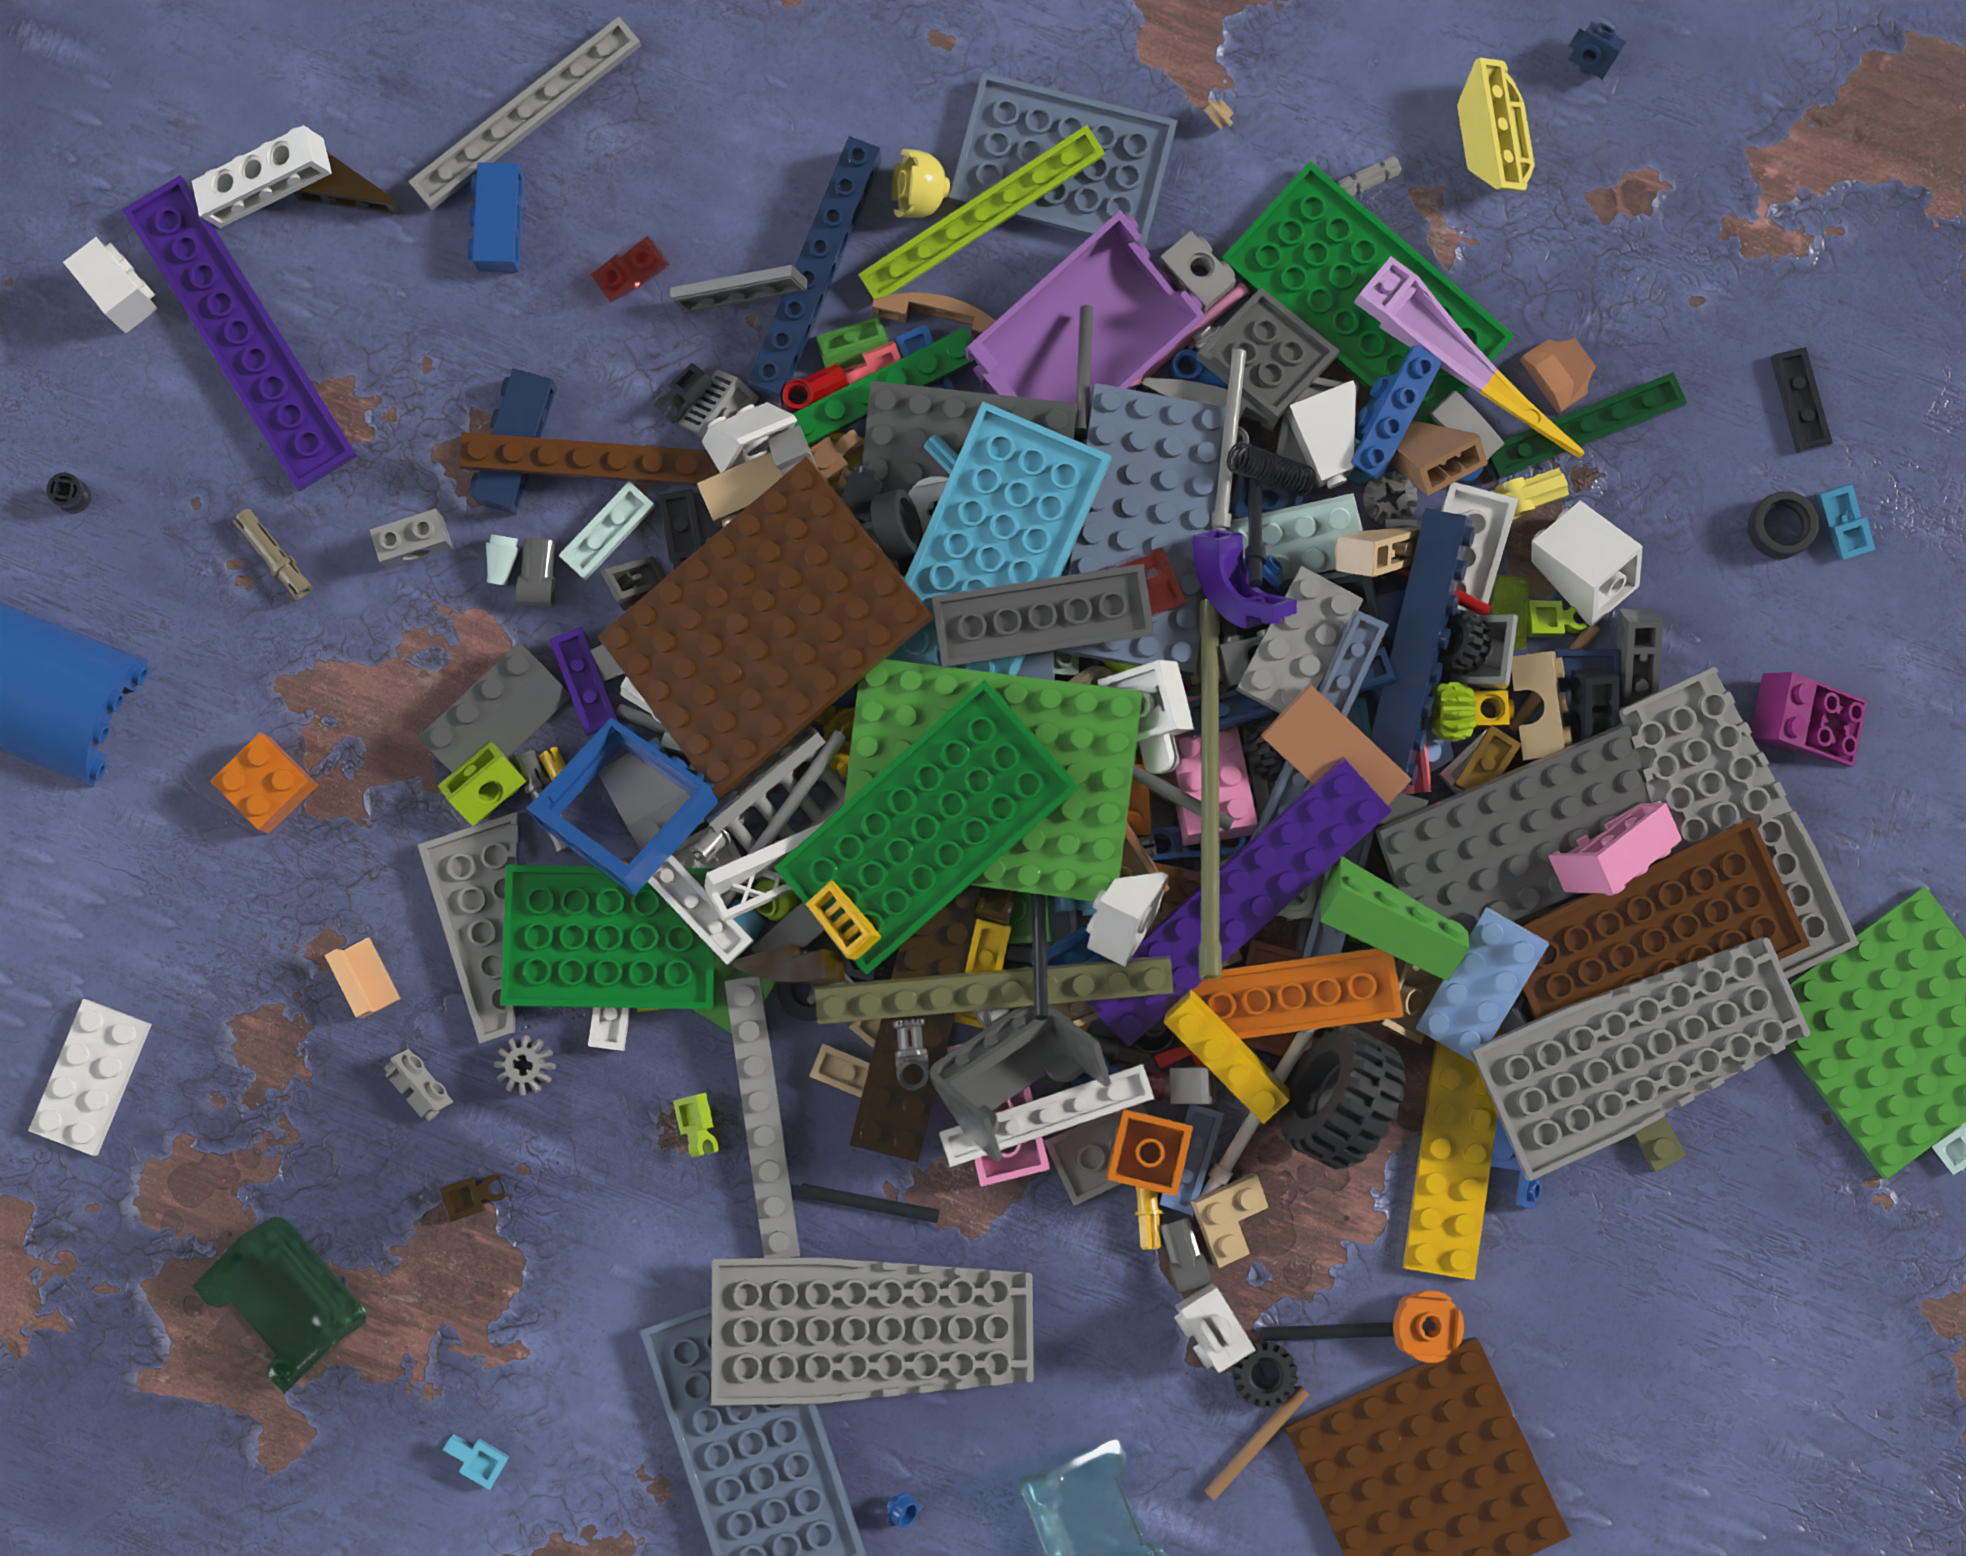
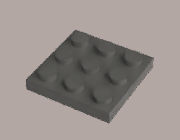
[1196,288,1340,423]

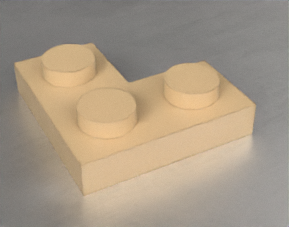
[1191,1173,1269,1268]

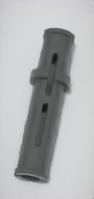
[514,750,570,854]

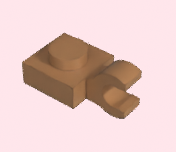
[810,429,863,481]

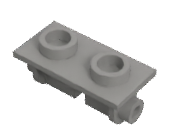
[384,1049,453,1122]

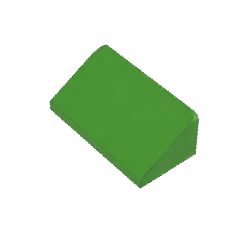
[815,317,888,369]

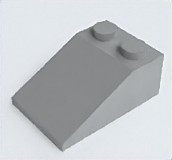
[598,736,709,851]

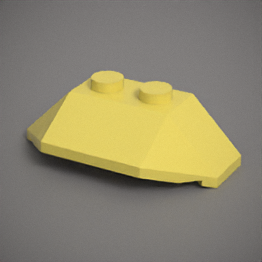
[1457,57,1535,192]

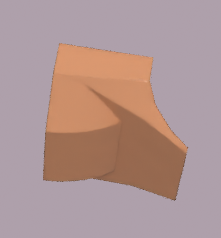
[1519,338,1596,415]

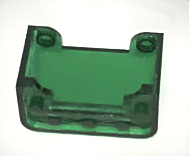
[192,1217,366,1394]

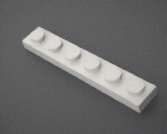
[939,1064,1154,1167]

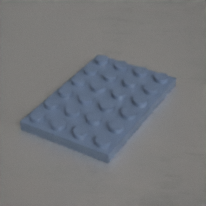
[949,72,1178,247]

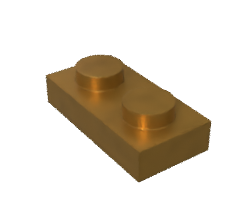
[1453,726,1521,791]

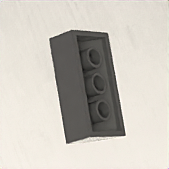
[417,641,571,773]

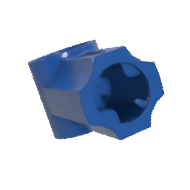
[1168,349,1229,389]

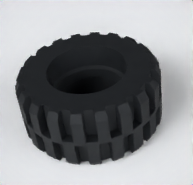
[1279,1025,1406,1169]

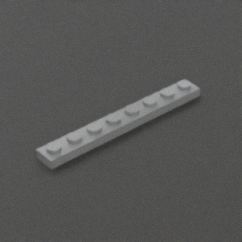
[408,16,641,210]
[725,976,800,1258]

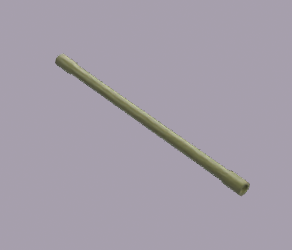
[1199,599,1221,980]

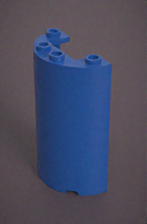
[0,602,149,787]

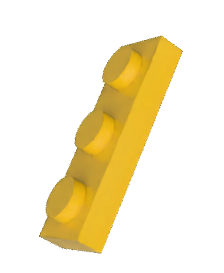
[954,918,1012,1029]

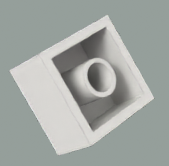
[63,237,158,333]

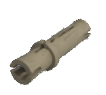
[233,509,313,600]

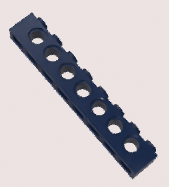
[747,136,882,405]

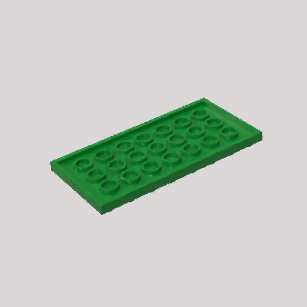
[1220,161,1515,425]
[774,679,1080,975]

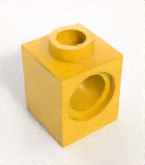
[1473,690,1514,730]

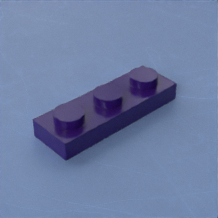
[549,627,619,736]

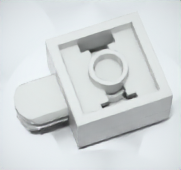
[1097,660,1194,774]
[1174,1283,1255,1373]

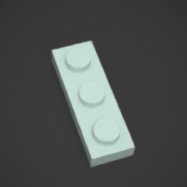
[558,481,655,581]

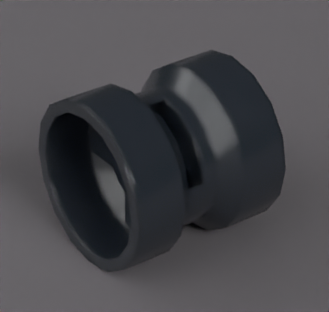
[46,472,91,513]

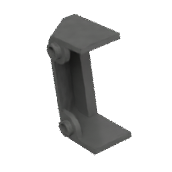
[930,1004,1111,1162]

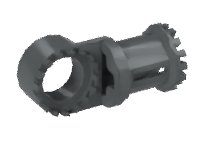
[892,1019,929,1091]

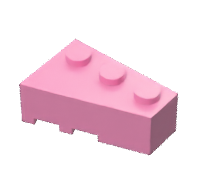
[1548,803,1682,896]

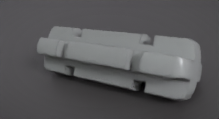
[1338,156,1402,196]

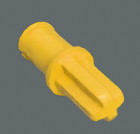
[1135,1187,1163,1250]

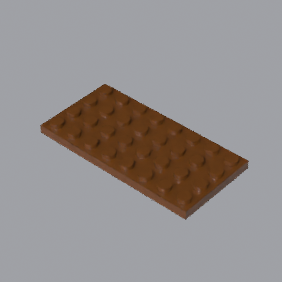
[1519,818,1811,1020]

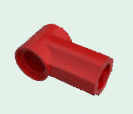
[782,363,849,414]

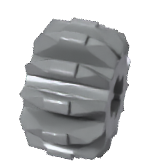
[494,1035,556,1096]

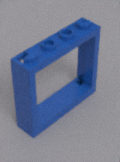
[526,717,719,896]

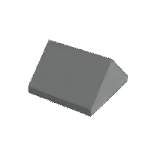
[1450,615,1518,690]

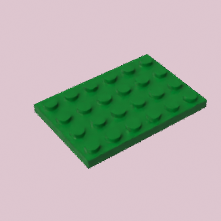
[501,865,717,1010]

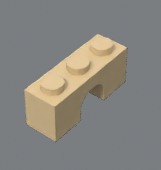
[1511,651,1573,760]

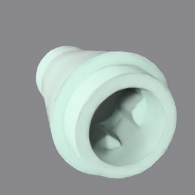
[486,534,520,586]

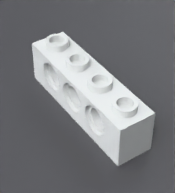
[192,125,332,228]

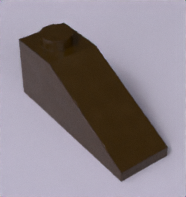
[294,151,400,215]

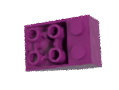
[1750,672,1867,767]

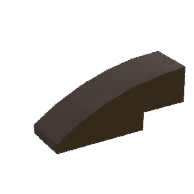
[733,944,846,986]

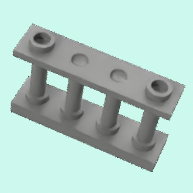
[705,724,846,881]

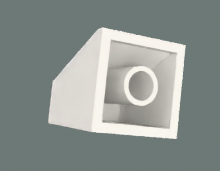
[1531,501,1643,627]

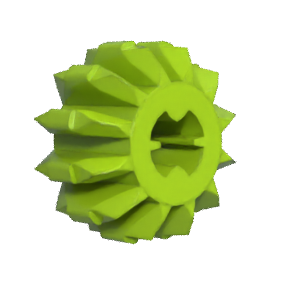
[1429,682,1478,741]

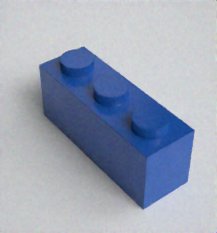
[468,162,524,272]

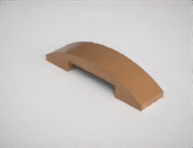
[872,292,996,340]

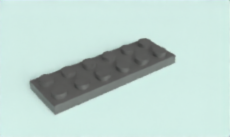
[932,564,1154,667]

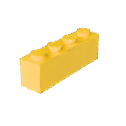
[1164,989,1290,1124]

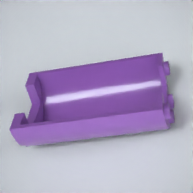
[965,210,1206,436]

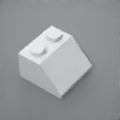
[702,402,797,473]
[1086,872,1168,966]

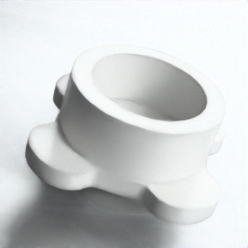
[1188,325,1222,352]

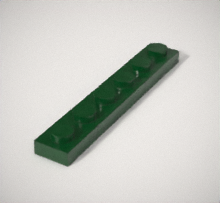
[1488,372,1687,481]

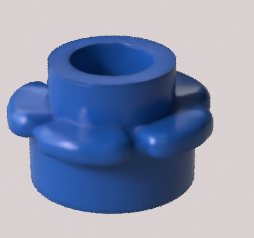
[886,1493,919,1528]

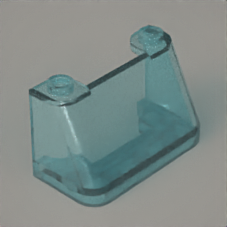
[1019,1439,1166,1556]

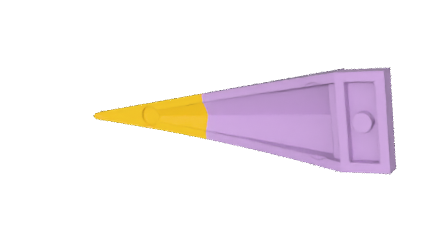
[1354,257,1585,459]

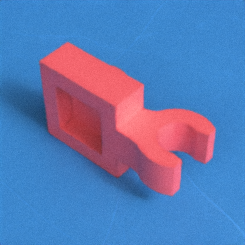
[842,341,901,385]

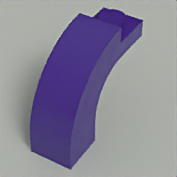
[1193,529,1297,629]

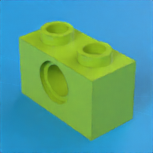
[438,741,526,826]

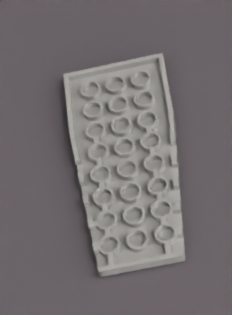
[1619,667,1859,978]
[1469,937,1810,1181]
[711,1257,1034,1405]

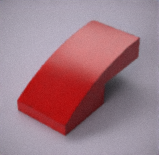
[1151,1045,1204,1069]

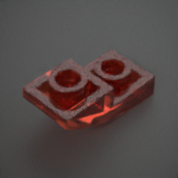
[591,236,670,302]

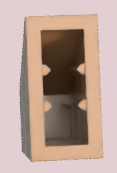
[1390,420,1488,496]

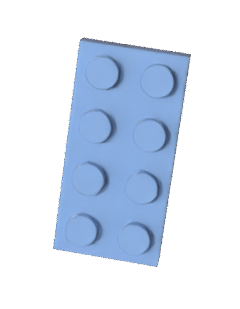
[1415,907,1549,1063]

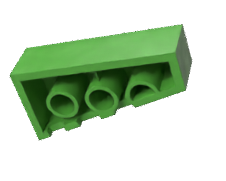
[1320,856,1469,981]

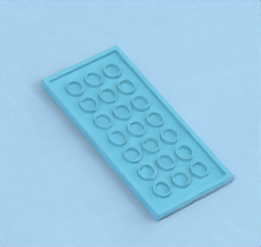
[886,402,1112,676]

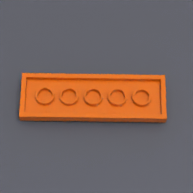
[1193,948,1404,1039]

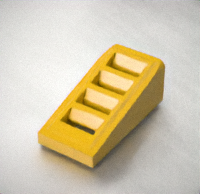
[806,881,881,960]

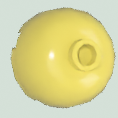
[891,149,950,219]

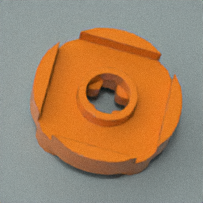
[1393,1290,1464,1363]

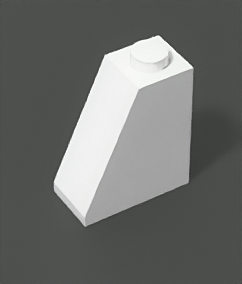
[1286,380,1356,489]

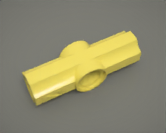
[1491,468,1569,519]

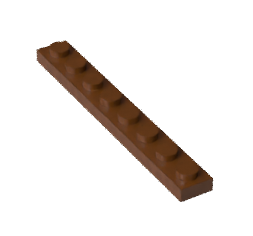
[460,432,720,486]

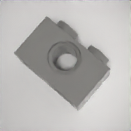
[1158,231,1236,313]
[370,508,453,570]

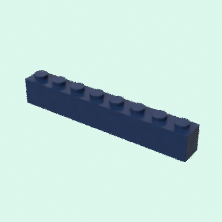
[1370,508,1475,792]

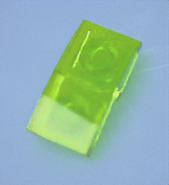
[1491,575,1529,649]

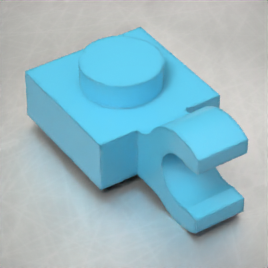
[443,1434,510,1490]

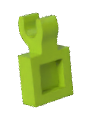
[673,1093,718,1158]

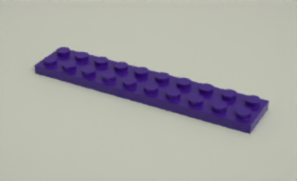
[122,175,358,492]
[1085,757,1393,1047]

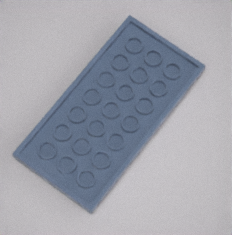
[1056,383,1226,676]
[640,1305,867,1556]

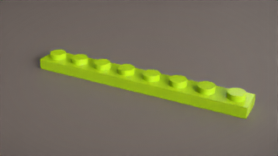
[858,125,1105,299]

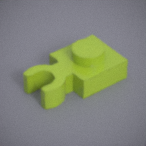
[1524,600,1587,638]

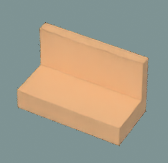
[325,937,401,1019]

